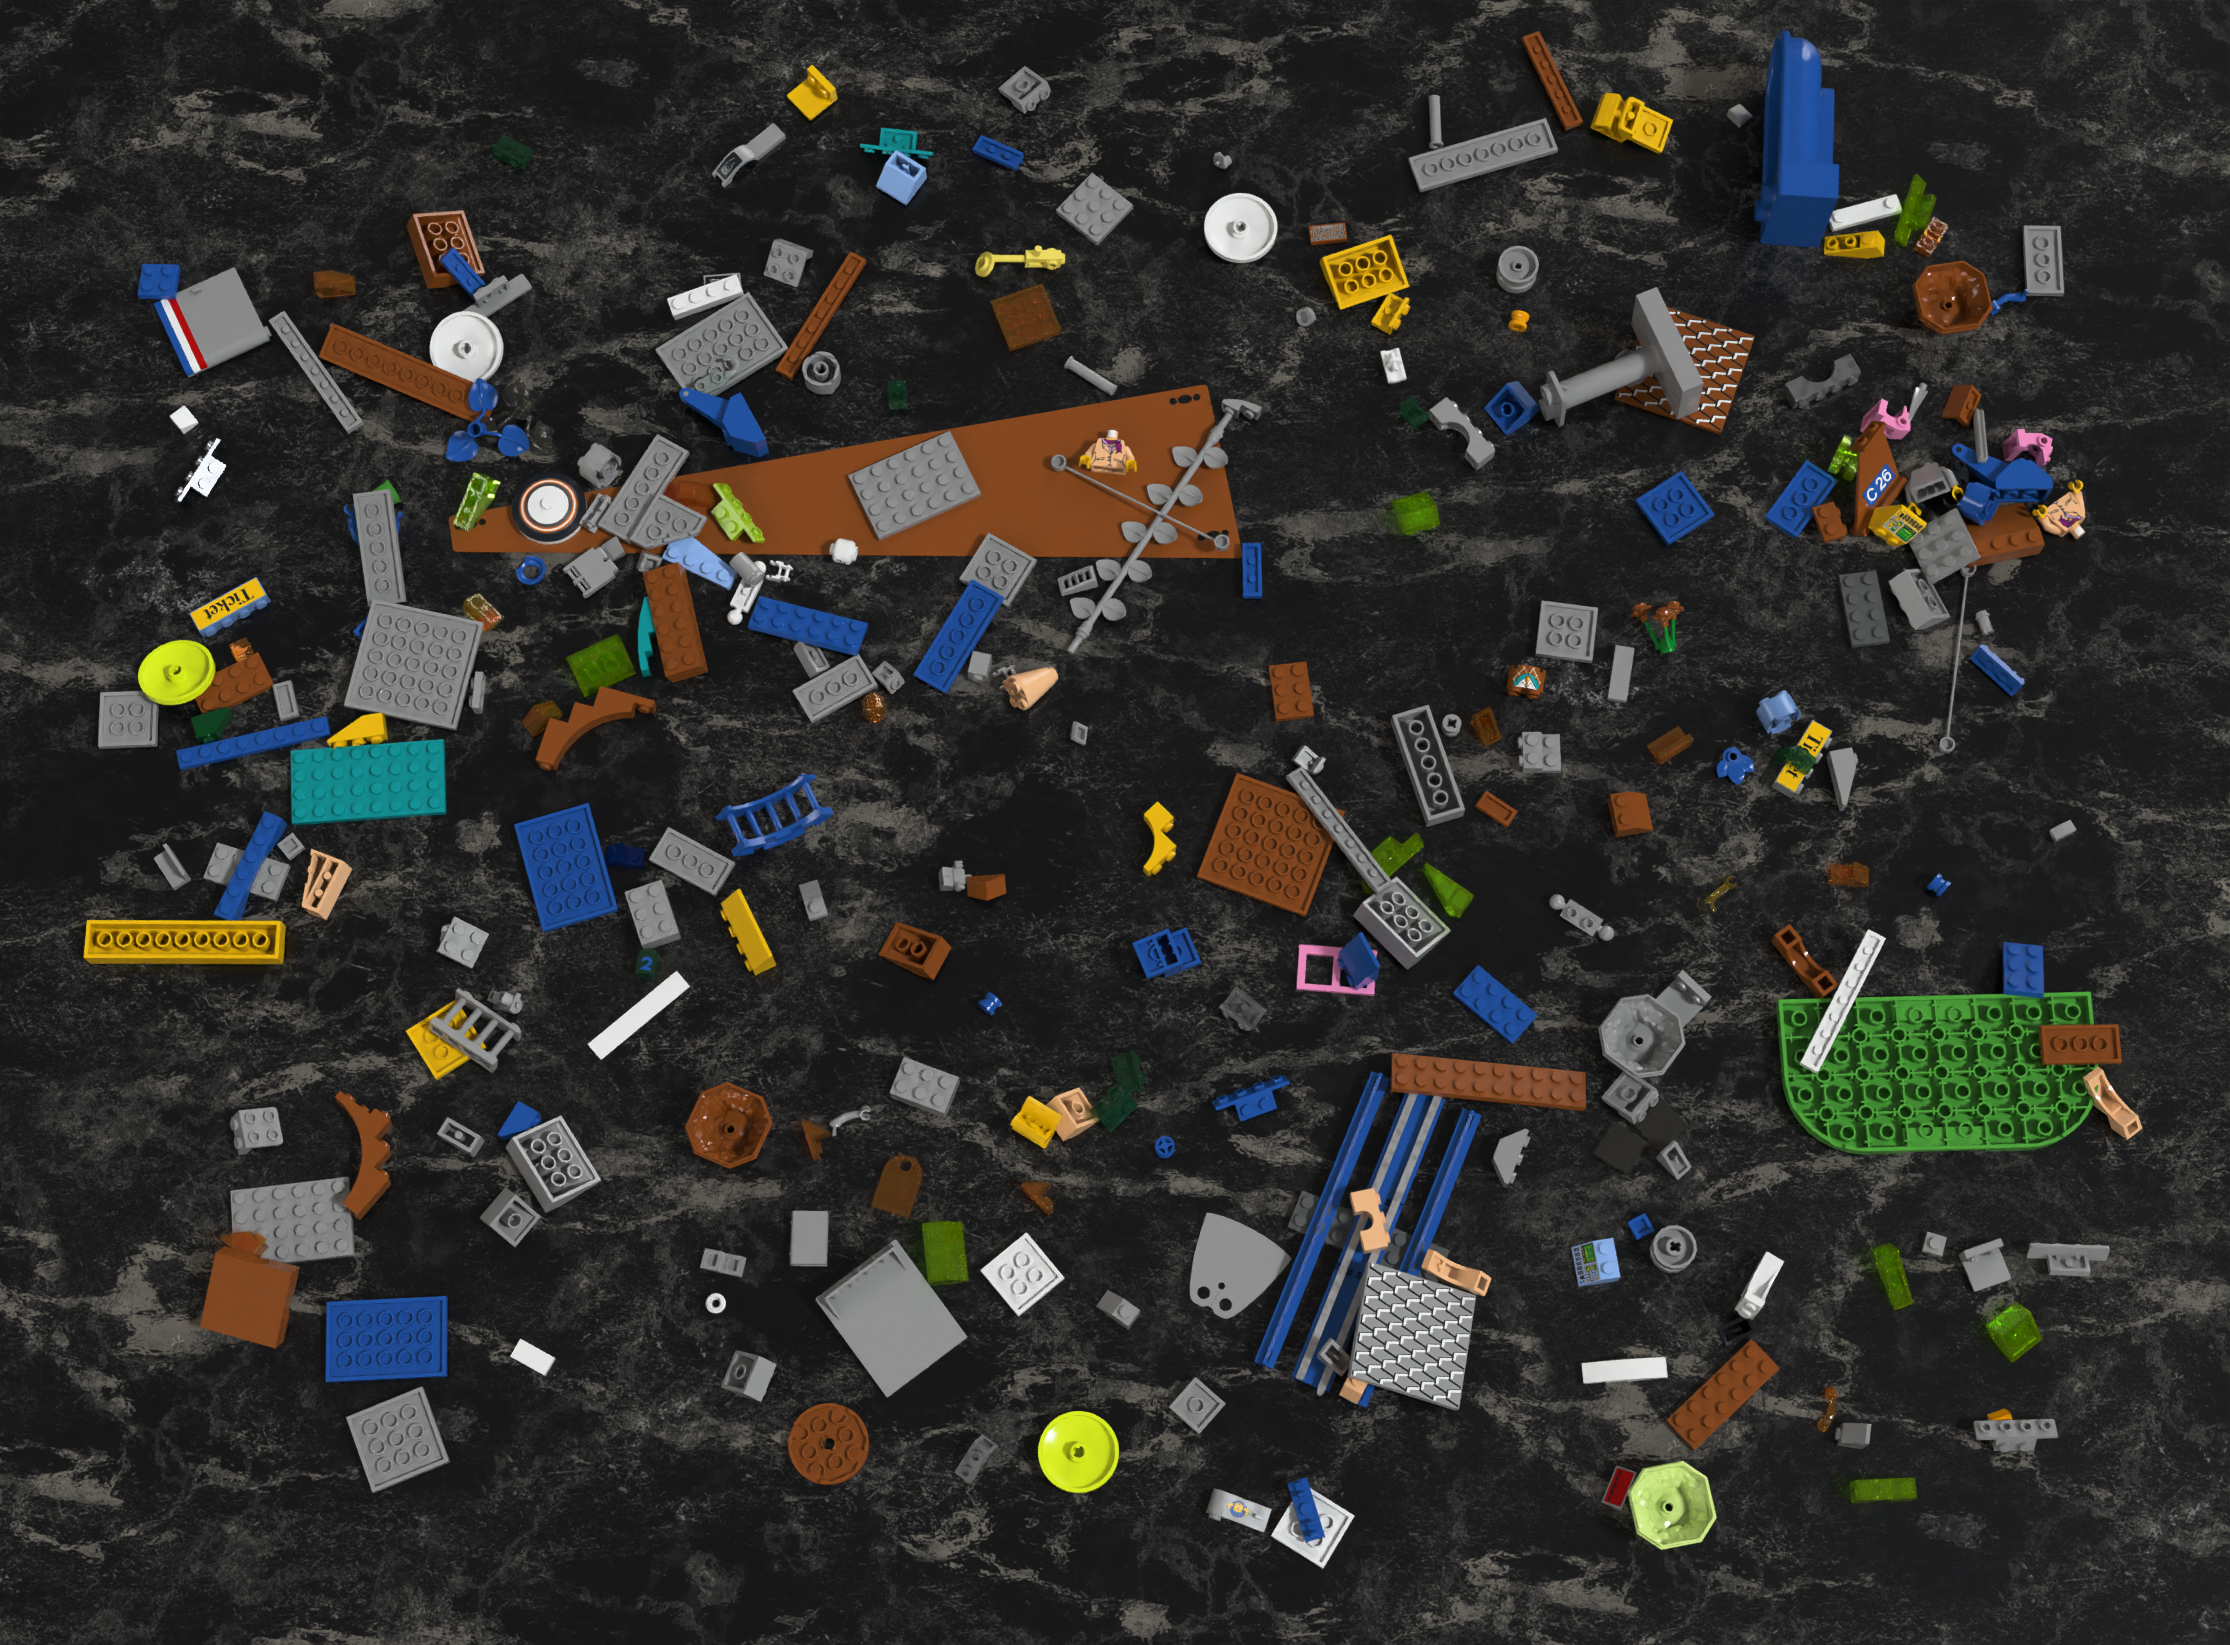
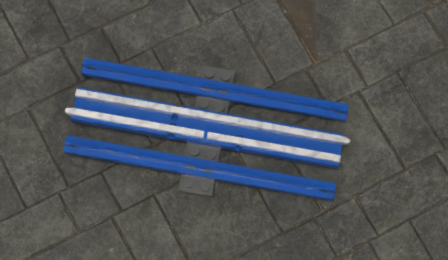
[1254,1071,1482,1408]

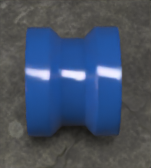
[1927,874,1951,897]
[978,991,1002,1016]
[1155,1136,1175,1158]

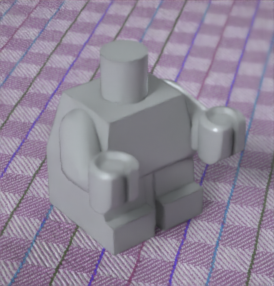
[939,861,972,892]

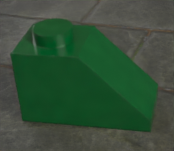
[191,706,233,744]

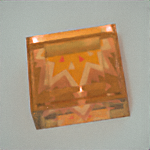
[229,637,254,662]

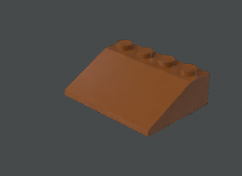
[407,210,485,289]
[1961,503,2045,568]

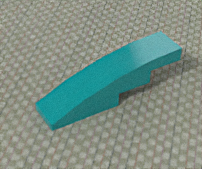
[638,596,657,677]

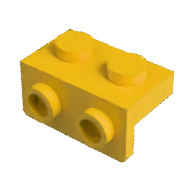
[1371,293,1410,334]

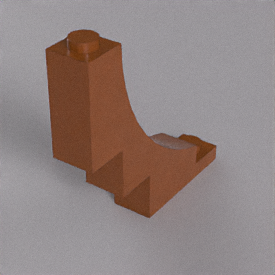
[535,686,657,771]

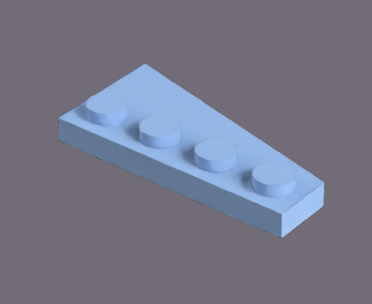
[662,537,738,590]

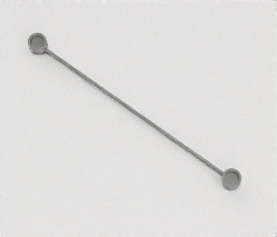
[1051,455,1230,551]
[1938,565,1976,753]

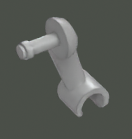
[829,1105,871,1136]

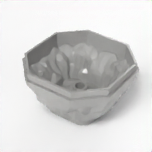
[1598,994,1685,1079]

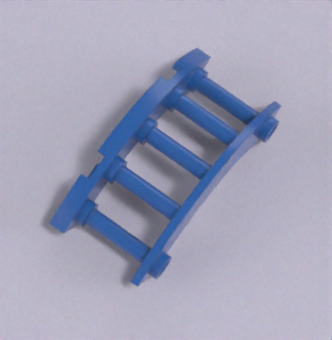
[716,774,834,857]

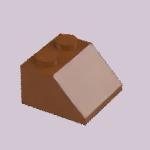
[1608,791,1653,837]

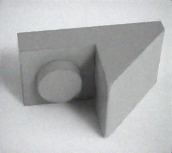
[799,880,828,921]

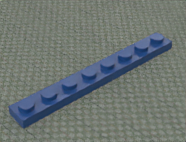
[177,716,331,771]

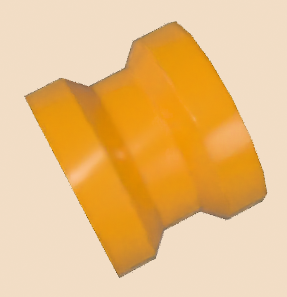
[1508,310,1529,332]

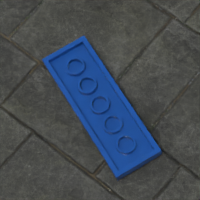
[913,579,1005,694]
[748,596,868,656]

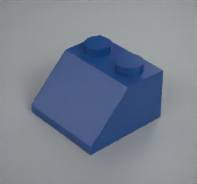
[1484,381,1541,436]

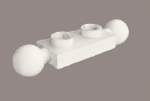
[727,561,766,625]

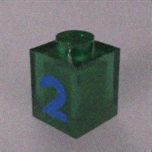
[635,948,661,980]

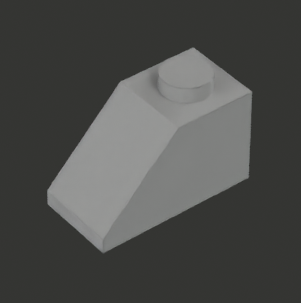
[1096,1290,1140,1330]
[1835,1423,1871,1449]

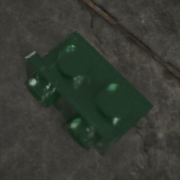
[490,134,534,170]
[1111,1049,1146,1096]

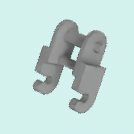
[992,665,1016,690]

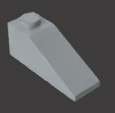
[1826,747,1858,811]

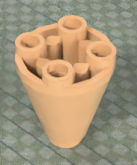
[1003,667,1058,710]

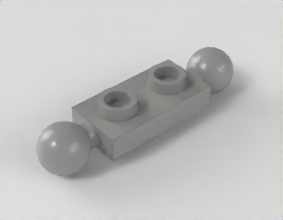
[1549,894,1614,941]

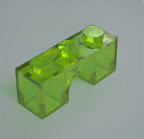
[1850,1478,1917,1503]

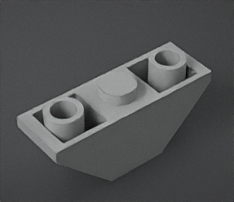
[1491,1129,1530,1188]

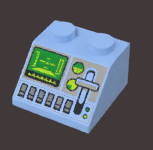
[1571,1238,1620,1287]

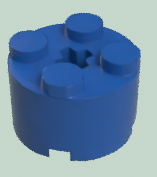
[1957,482,2000,525]

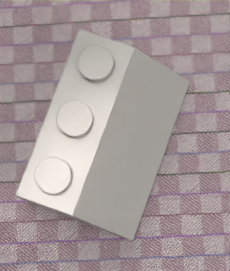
[1888,569,1950,630]

